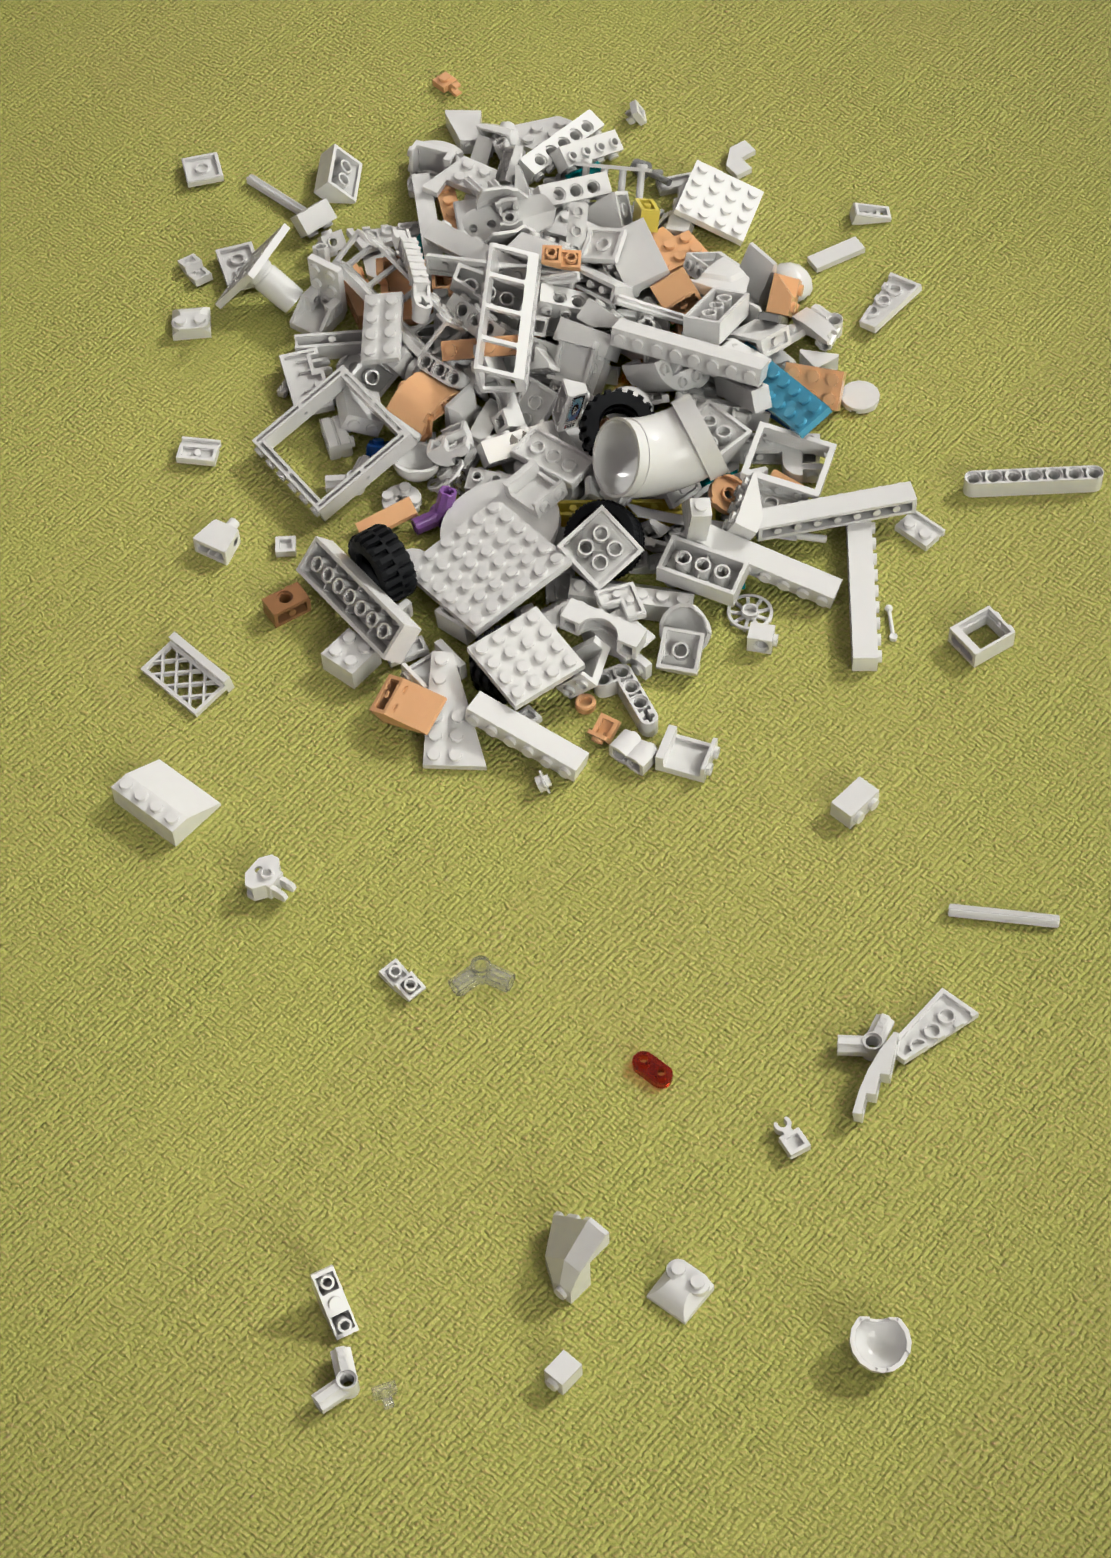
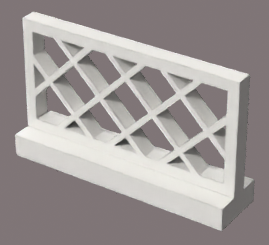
[141,631,235,717]

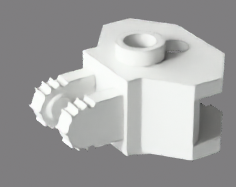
[245,855,297,902]

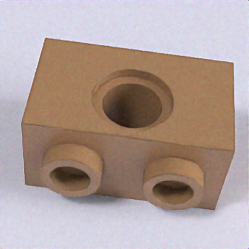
[262,581,312,628]

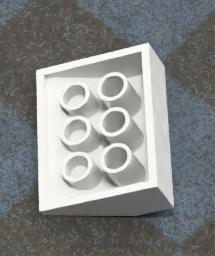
[111,759,221,847]

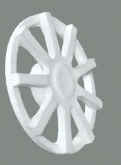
[427,457,465,493]
[727,594,773,632]

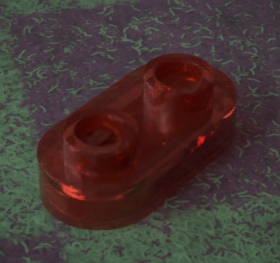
[632,1051,673,1089]

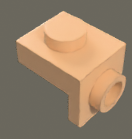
[587,712,621,745]

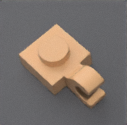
[432,71,462,97]

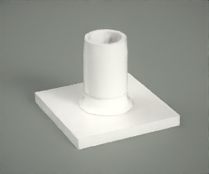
[215,223,303,313]

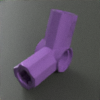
[410,486,457,535]

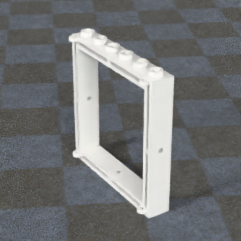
[252,365,417,521]

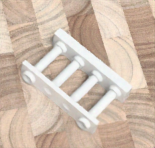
[576,159,652,213]

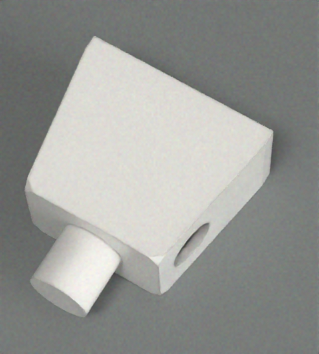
[193,518,241,565]

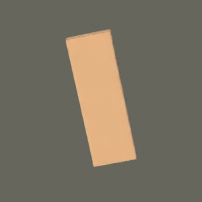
[355,496,418,533]

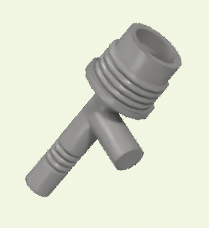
[630,158,672,186]

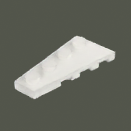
[859,272,922,333]

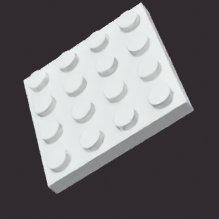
[673,160,764,246]
[467,606,585,711]

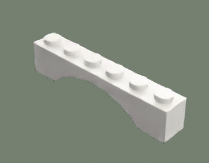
[576,298,685,375]

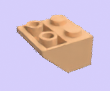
[650,267,702,325]

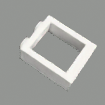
[683,251,740,280]
[948,606,1015,668]

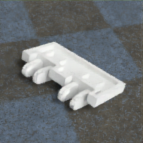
[279,347,337,415]

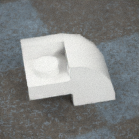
[426,420,474,467]

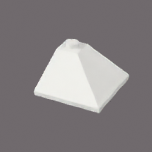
[698,399,752,479]
[556,505,644,590]

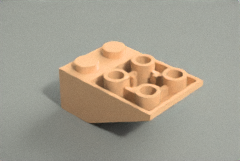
[369,674,447,735]

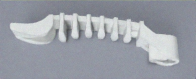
[391,228,433,324]

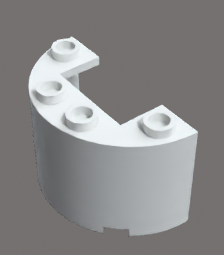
[622,359,704,393]

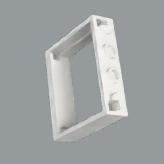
[739,421,837,503]

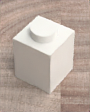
[544,1350,583,1395]

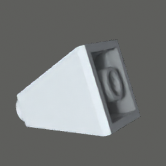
[587,191,633,228]

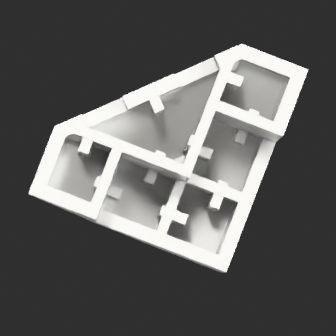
[545,1211,609,1304]

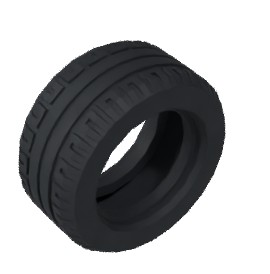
[563,499,645,580]

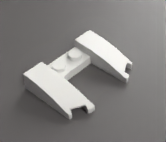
[750,307,838,367]

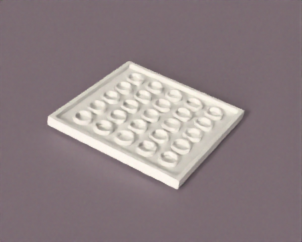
[412,498,573,637]

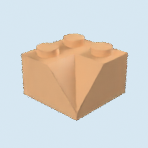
[766,273,804,319]

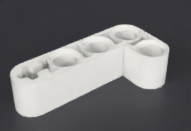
[594,663,658,737]

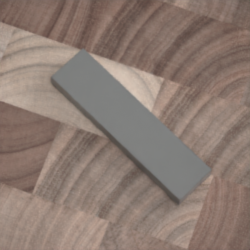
[758,312,789,325]

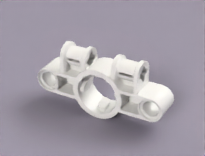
[674,391,771,431]

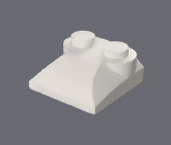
[476,121,520,153]
[171,307,212,341]
[444,383,482,429]
[656,626,705,676]
[647,1259,714,1325]

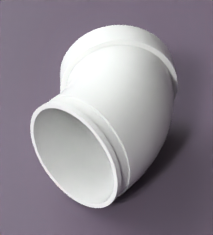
[593,393,729,498]

